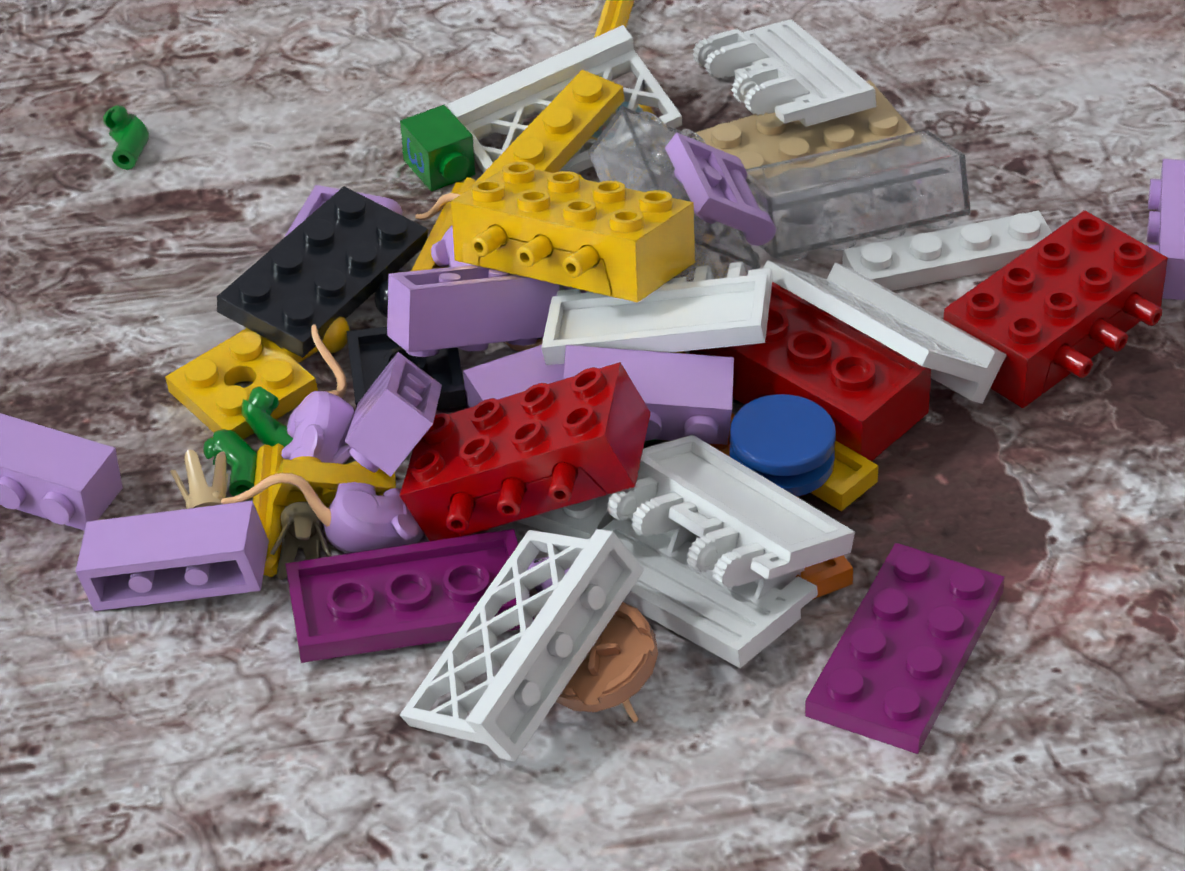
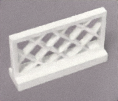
[448,25,682,173]
[764,260,1007,404]
[400,529,644,762]

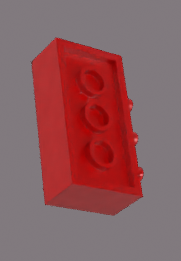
[943,210,1168,408]
[689,282,932,461]
[400,362,651,541]

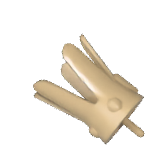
[170,450,228,509]

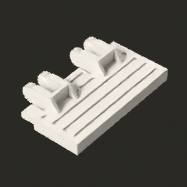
[692,19,876,127]
[541,262,773,365]
[607,435,855,589]
[589,518,818,668]

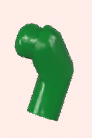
[203,429,257,499]

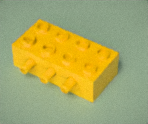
[451,162,695,303]

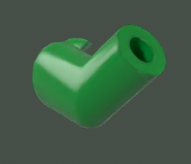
[103,105,149,170]
[241,386,293,447]

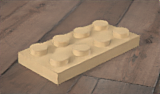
[693,80,917,199]

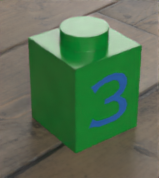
[400,105,475,192]

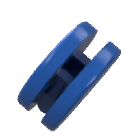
[730,394,836,497]

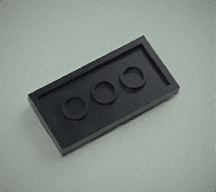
[217,186,428,358]

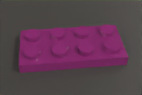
[285,529,534,663]
[805,542,1005,754]

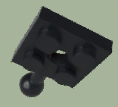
[346,279,466,410]

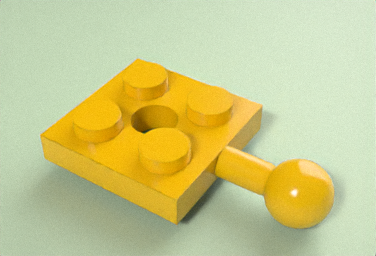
[165,317,350,440]

